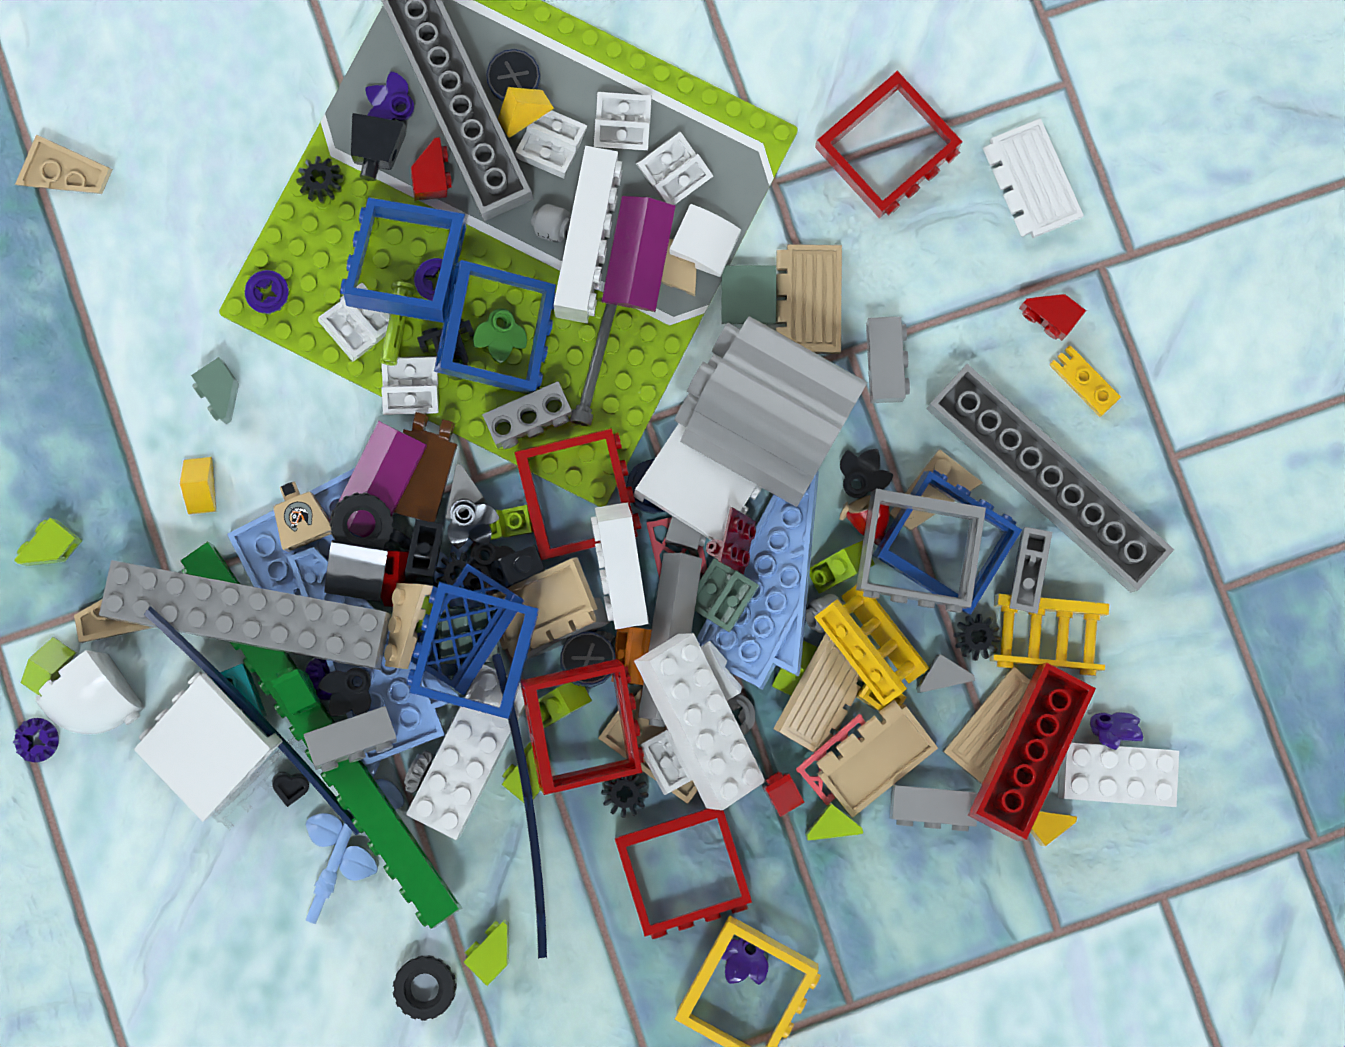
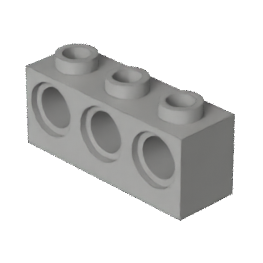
[482,381,572,449]

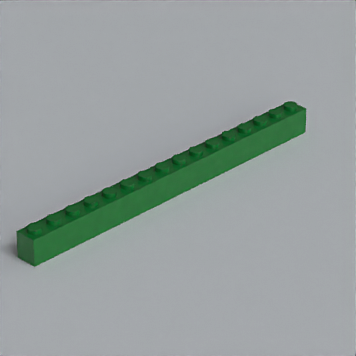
[180,541,462,929]

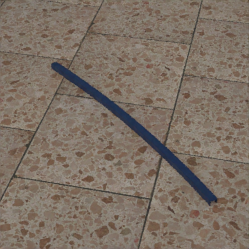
[144,606,360,835]
[492,654,547,959]

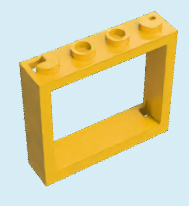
[675,915,821,1047]

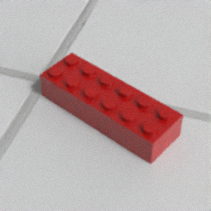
[968,662,1096,841]

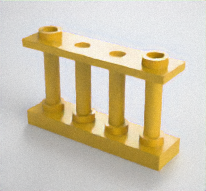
[814,584,930,707]
[990,594,1109,676]

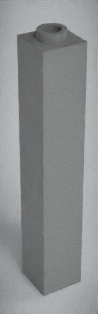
[638,553,702,727]

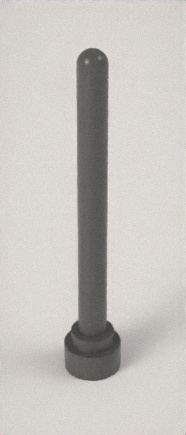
[570,303,617,427]

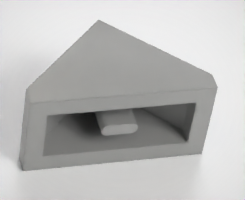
[445,464,486,521]
[916,654,975,693]

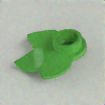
[473,308,527,364]

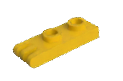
[1049,345,1121,417]

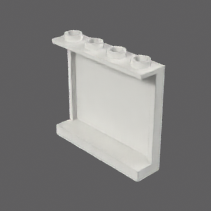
[634,424,762,541]
[134,671,283,822]

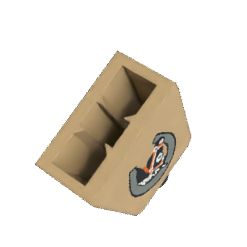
[273,482,332,552]

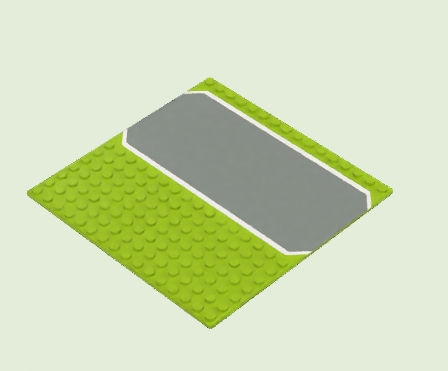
[219,0,798,507]

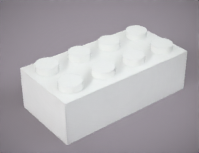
[591,502,649,629]
[1058,743,1179,807]

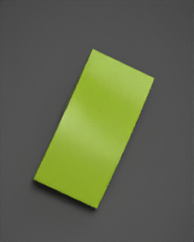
[489,505,534,540]

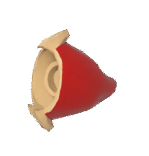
[839,495,890,546]

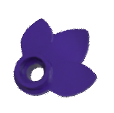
[365,71,415,121]
[1090,712,1143,750]
[721,938,769,985]

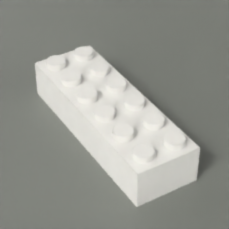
[554,146,623,323]
[634,633,766,810]
[406,664,525,840]

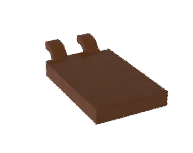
[394,412,458,523]

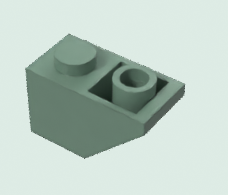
[191,357,239,424]

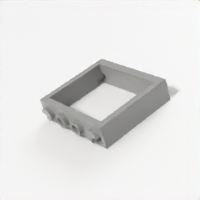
[856,489,986,613]

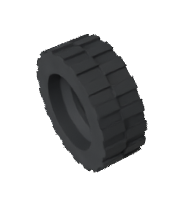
[330,492,393,548]
[392,955,457,1021]

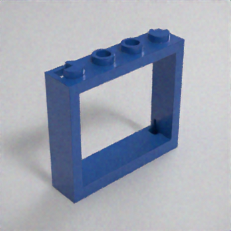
[340,198,467,323]
[434,260,556,394]
[872,470,1022,615]
[406,582,540,719]

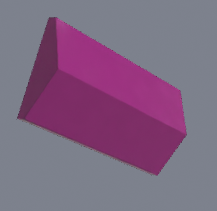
[602,196,676,312]
[330,421,427,537]

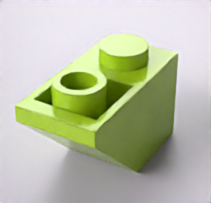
[14,518,82,566]
[809,540,875,594]
[538,682,592,728]
[501,742,541,803]
[463,919,509,986]

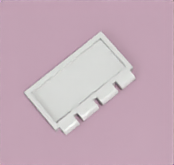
[983,118,1084,238]

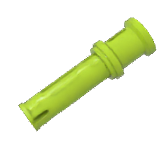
[380,281,416,366]

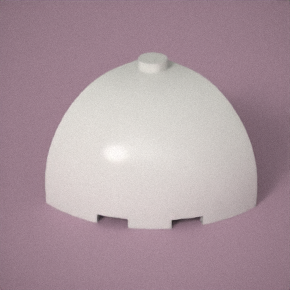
[35,650,145,734]

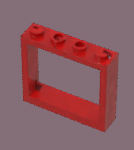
[815,70,963,218]
[514,428,642,560]
[520,659,644,795]
[615,808,752,939]

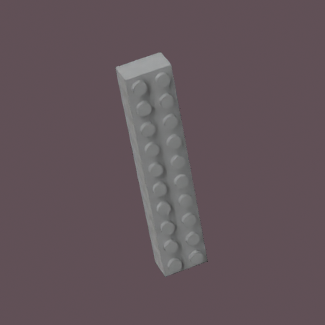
[381,0,533,222]
[926,364,1174,593]
[99,560,392,670]

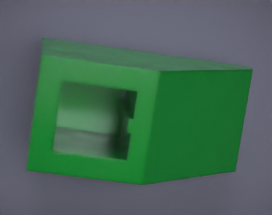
[271,667,321,716]

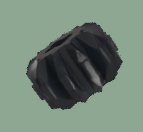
[296,156,344,204]
[436,552,482,591]
[953,614,1001,661]
[601,774,649,818]

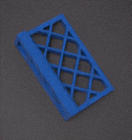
[411,563,525,695]

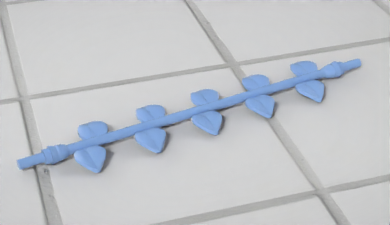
[306,511,483,924]

